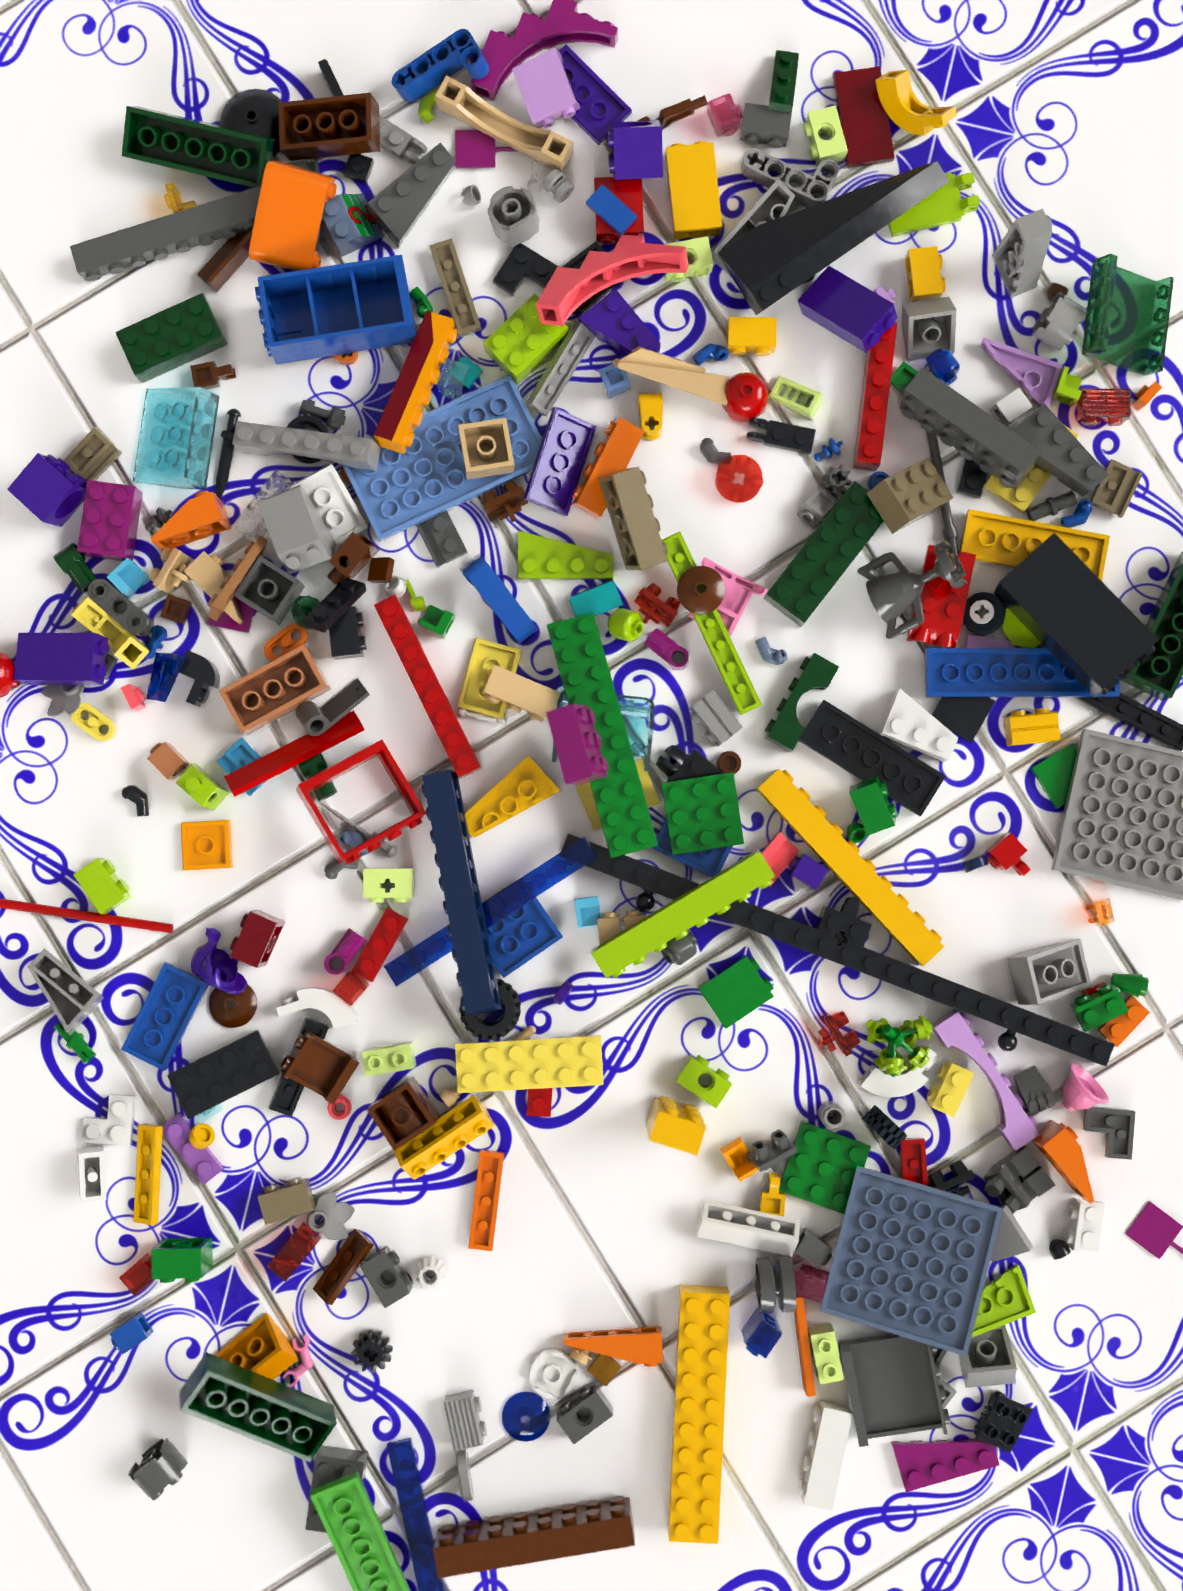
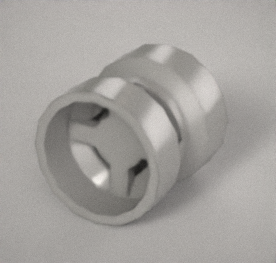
[542,168,575,203]

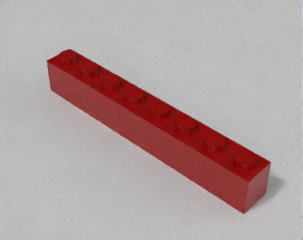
[374,594,482,779]

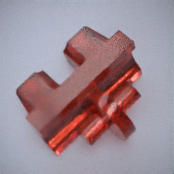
[634,583,680,627]
[817,1010,861,1056]

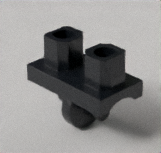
[929,1160,975,1196]

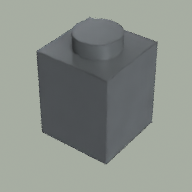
[794,1227,832,1269]

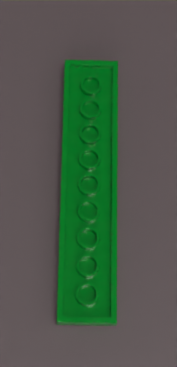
[546,613,658,859]

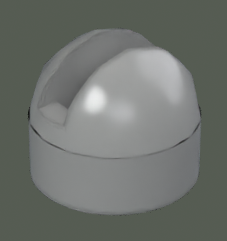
[461,184,481,206]

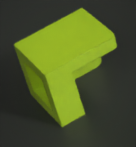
[1051,366,1082,406]

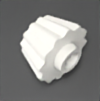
[414,1256,448,1290]

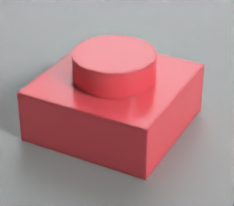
[121,684,146,711]

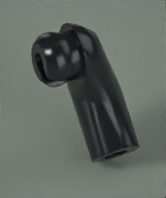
[121,785,149,817]

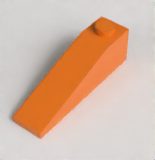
[563,1326,663,1367]

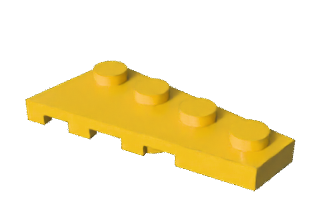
[465,755,561,838]

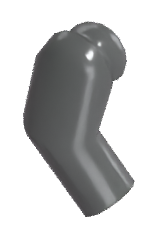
[700,438,731,464]

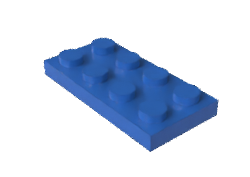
[121,962,209,1071]

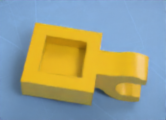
[759,1173,786,1217]

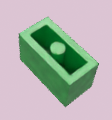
[849,776,898,836]

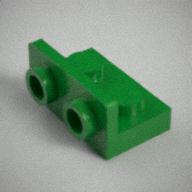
[1070,983,1129,1032]

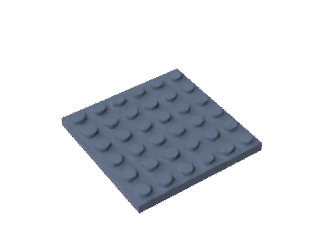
[820,1165,1003,1357]

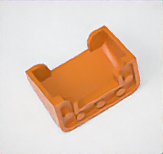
[249,161,337,271]

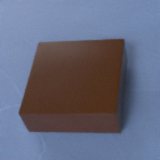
[367,557,395,583]
[160,594,192,625]

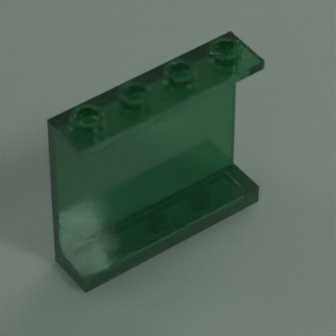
[1082,253,1174,376]

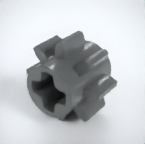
[822,464,852,496]

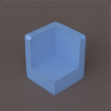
[599,364,630,399]

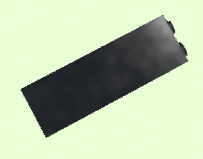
[994,533,1159,697]

